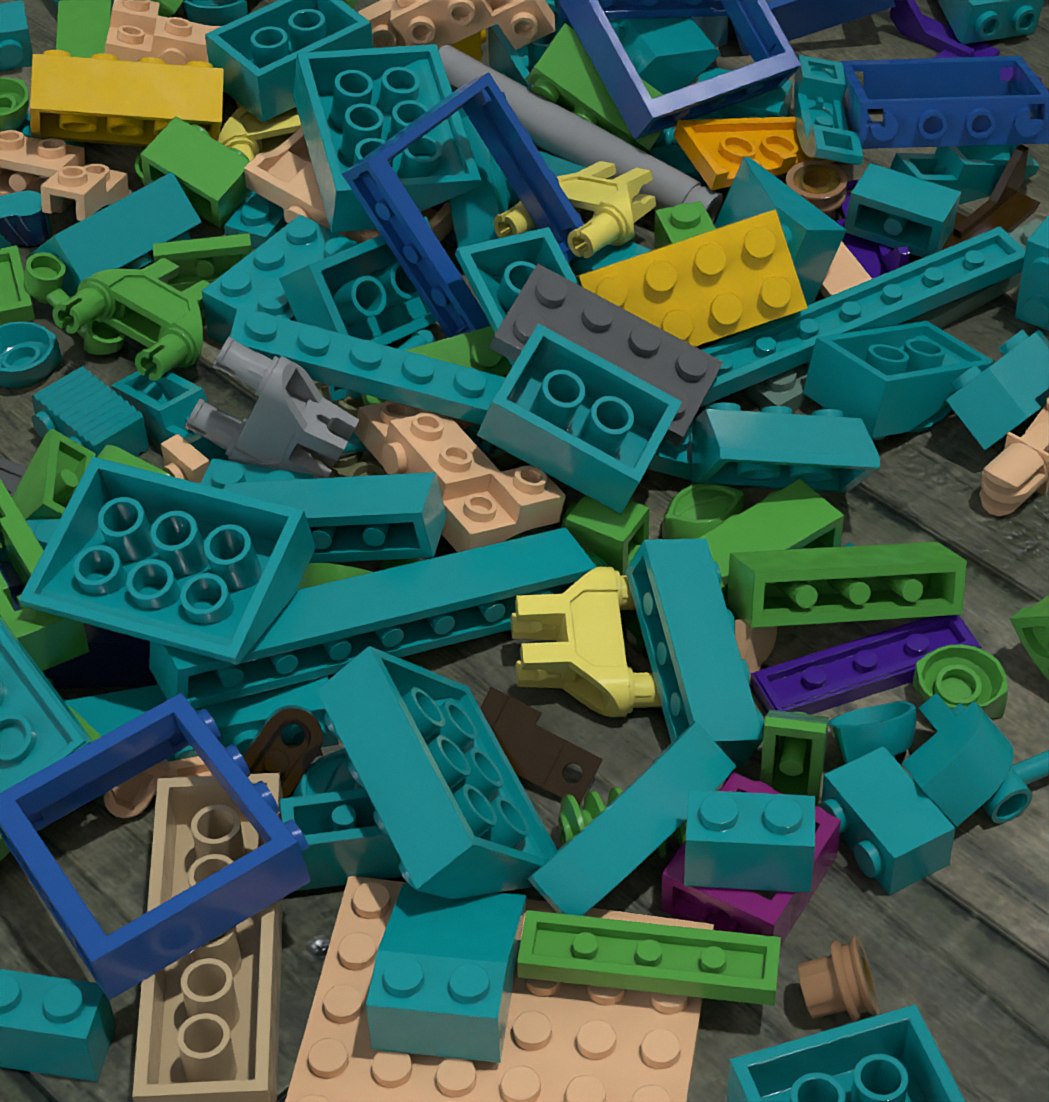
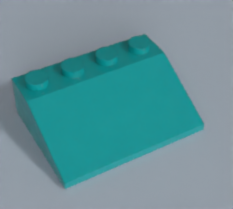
[293,44,481,233]
[19,456,316,665]
[316,646,557,900]

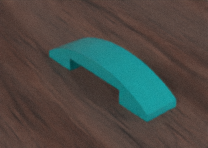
[794,55,864,165]
[528,721,736,916]

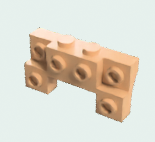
[104,0,225,92]
[358,0,555,50]
[244,126,454,243]
[0,130,129,221]
[354,400,566,552]

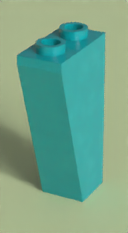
[937,0,1044,44]

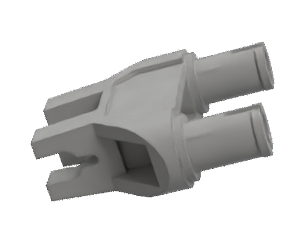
[184,336,359,479]

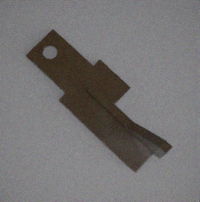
[908,144,1041,264]
[480,687,603,806]

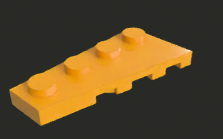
[673,117,850,191]

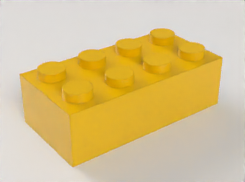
[30,50,224,147]
[575,209,808,347]

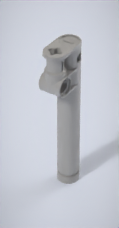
[439,45,723,222]

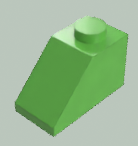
[12,429,96,520]
[760,710,829,806]

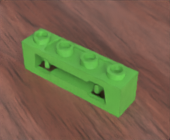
[0,478,90,671]

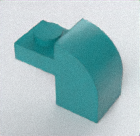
[902,693,1014,827]

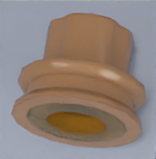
[785,160,848,220]
[798,934,880,1022]

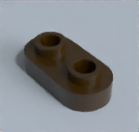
[242,705,323,798]

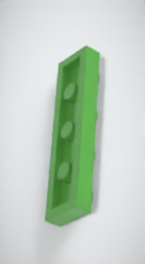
[517,910,781,1006]

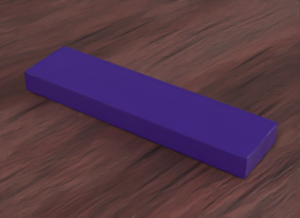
[750,615,982,715]

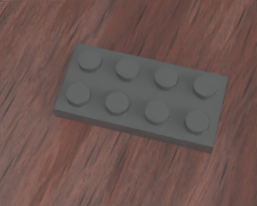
[489,264,723,448]

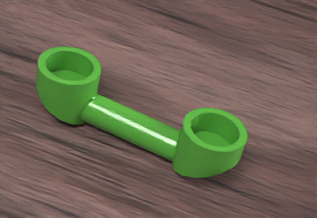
[24,252,126,355]

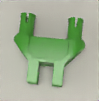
[53,258,210,381]

